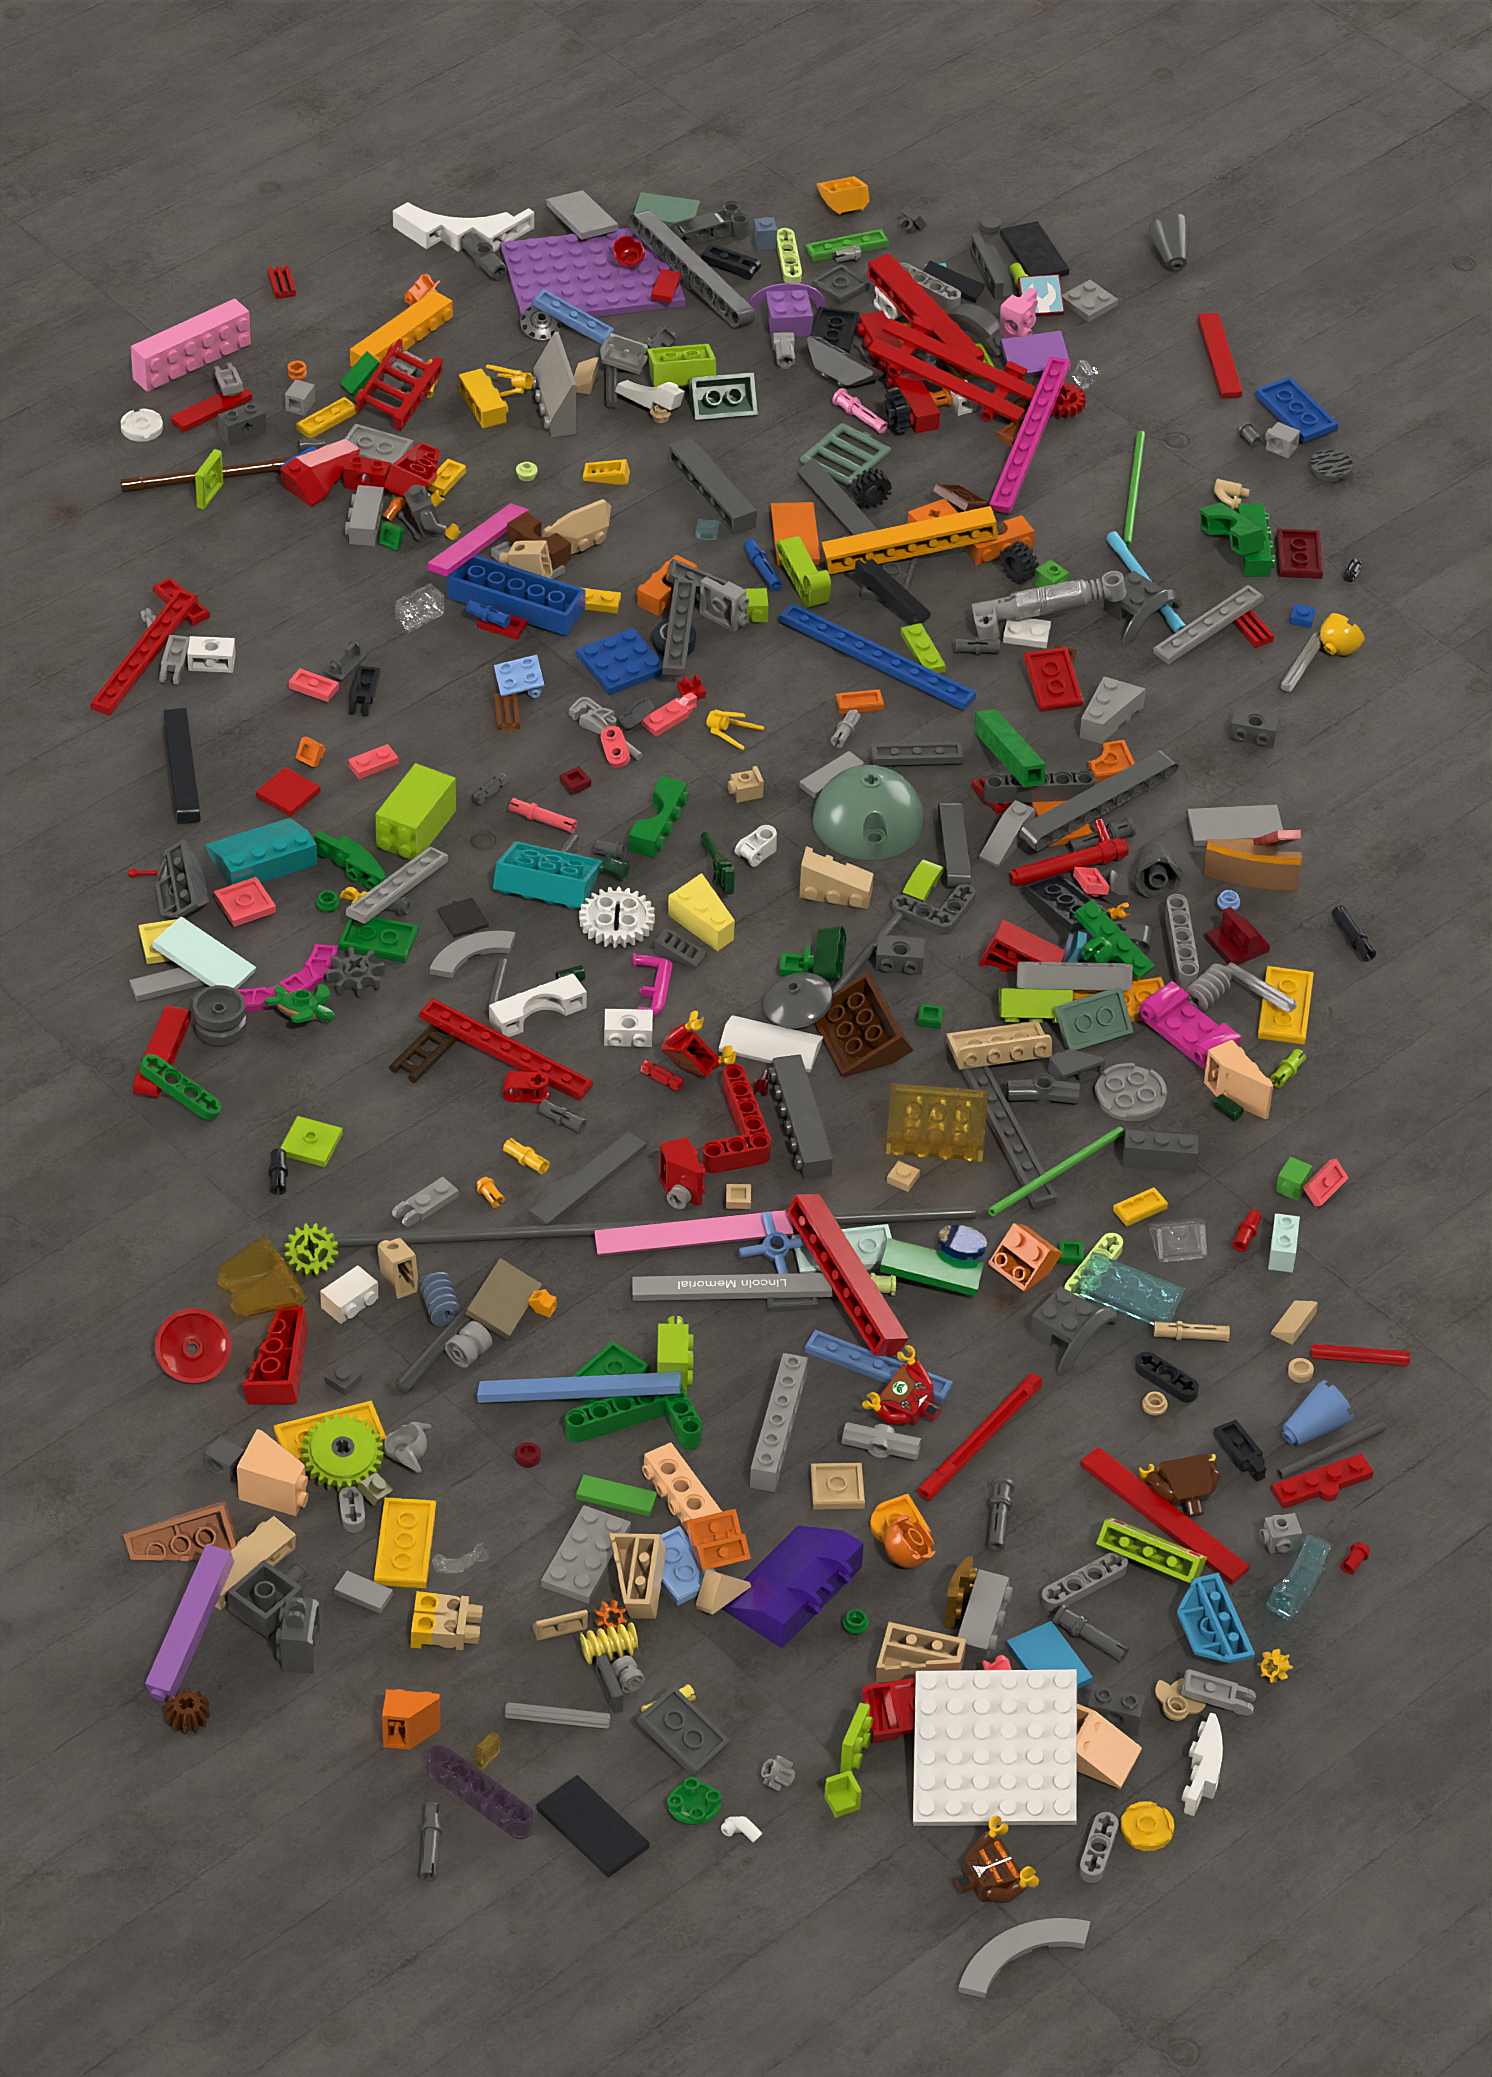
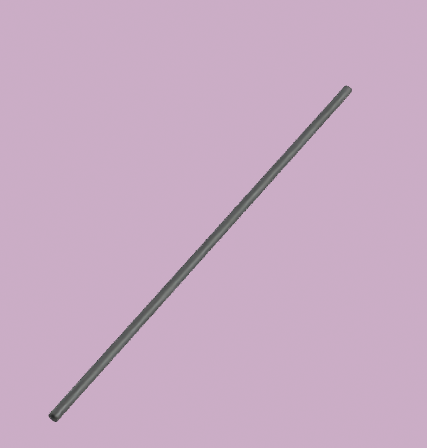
[287,1206,976,1248]

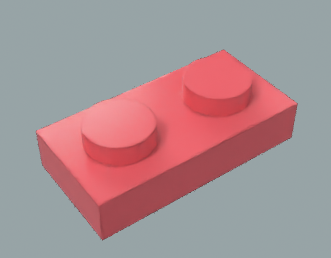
[289,668,339,702]
[348,744,399,779]
[1073,867,1110,897]
[1303,1158,1348,1207]

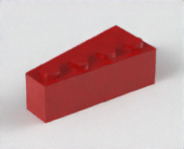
[242,1306,309,1405]

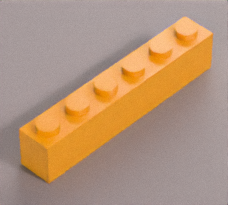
[350,291,453,367]

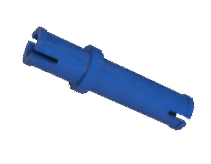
[743,539,783,591]

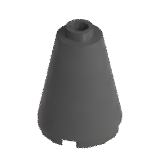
[1149,213,1189,271]
[1135,841,1181,899]

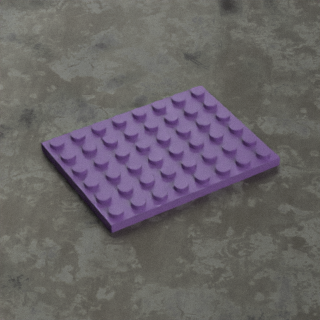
[500,227,685,320]

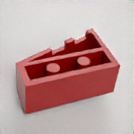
[978,919,1065,972]

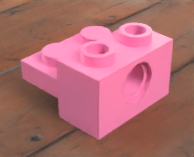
[999,287,1038,338]

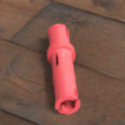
[509,798,577,834]

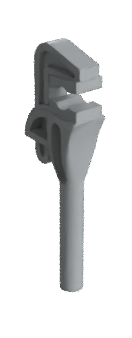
[569,697,643,761]

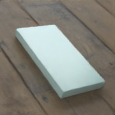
[152,917,256,989]
[791,1224,892,1273]

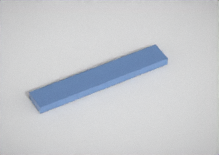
[804,1330,953,1404]

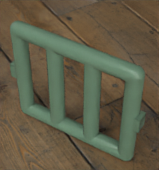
[800,423,891,486]

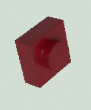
[560,767,591,795]

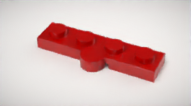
[1271,1453,1374,1509]

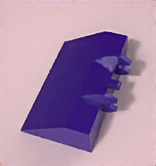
[721,1525,864,1648]

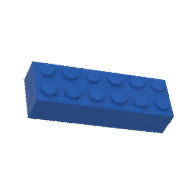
[447,555,586,636]

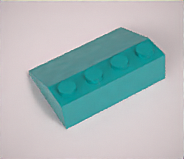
[205,817,317,886]
[493,841,603,909]

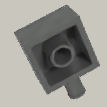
[227,1560,308,1638]

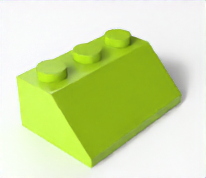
[647,344,716,388]
[998,988,1073,1023]

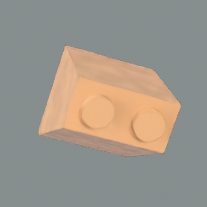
[237,1429,309,1516]

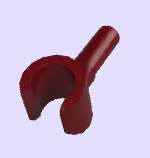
[754,1070,769,1095]

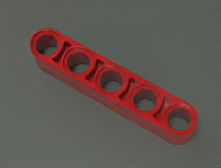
[133,1005,191,1098]

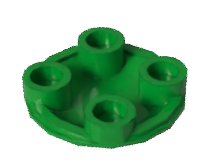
[667,1777,721,1825]

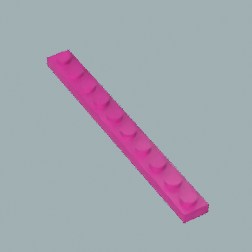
[989,356,1070,514]

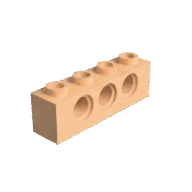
[642,1443,722,1533]

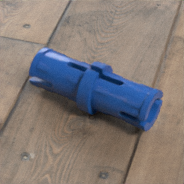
[466,600,511,628]

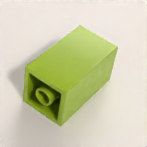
[375,763,456,860]

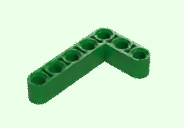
[565,1385,702,1450]

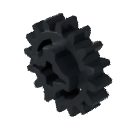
[883,387,911,434]

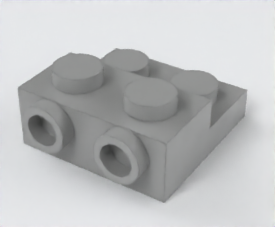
[700,577,749,632]

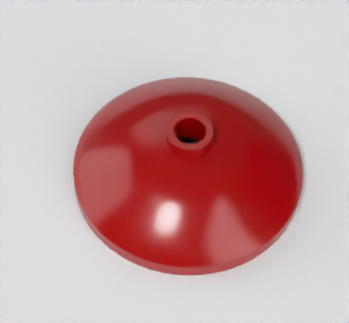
[155,1308,231,1384]

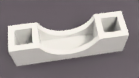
[489,974,587,1037]

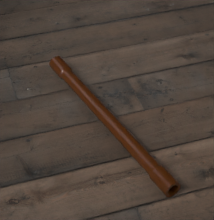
[121,457,292,492]

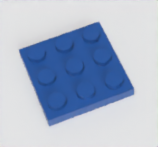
[576,628,664,695]

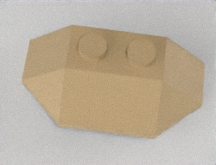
[542,499,611,554]

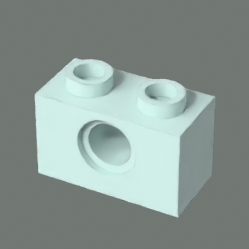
[1268,1213,1300,1273]

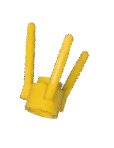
[486,365,533,397]
[706,709,764,750]

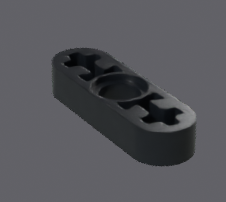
[1135,1352,1199,1403]

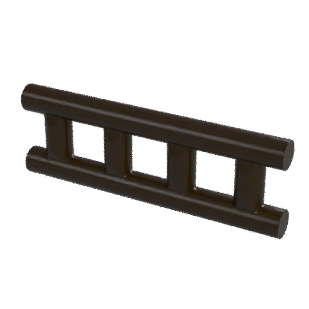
[389,1024,459,1083]

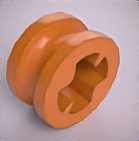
[287,361,307,380]

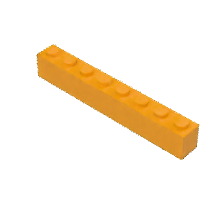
[821,506,998,575]

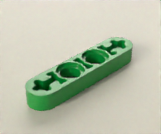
[139,1054,222,1121]

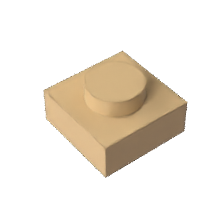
[887,1161,920,1192]
[726,1184,751,1209]

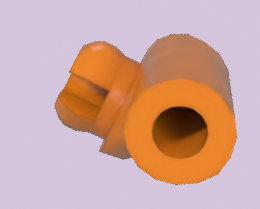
[382,497,406,522]

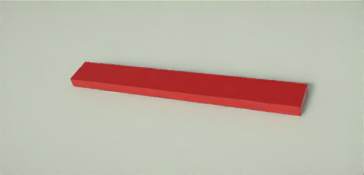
[90,589,198,716]
[419,998,593,1101]
[1080,1447,1250,1585]

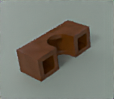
[507,511,571,571]

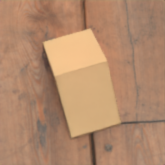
[696,1569,751,1614]

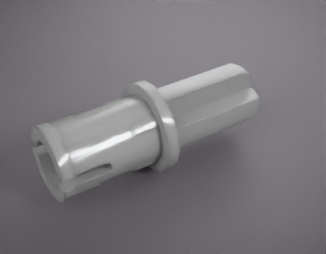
[830,709,860,748]

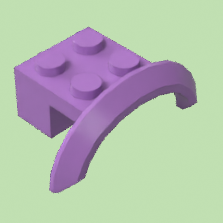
[747,283,826,338]

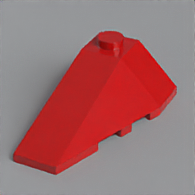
[383,441,440,496]

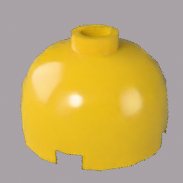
[1320,613,1365,656]

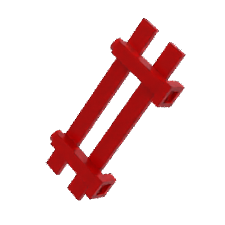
[868,317,1037,423]

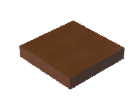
[933,484,990,511]

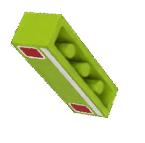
[1096,1518,1207,1583]

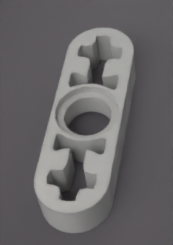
[1079,1812,1119,1883]

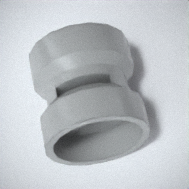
[611,1655,645,1693]

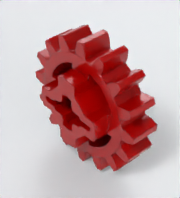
[1051,382,1086,418]

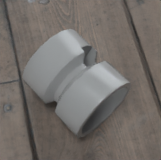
[445,1321,492,1368]

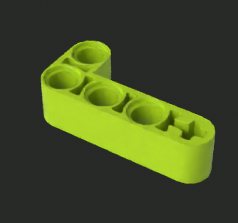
[776,536,831,608]

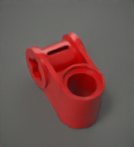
[502,1071,550,1104]

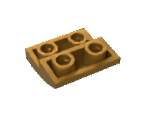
[944,1556,977,1629]

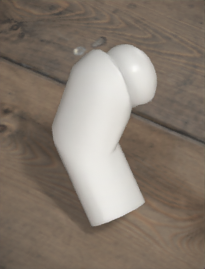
[721,1816,762,1843]

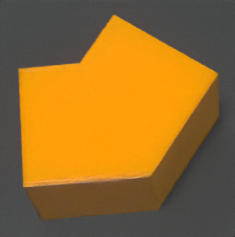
[527,1289,557,1318]

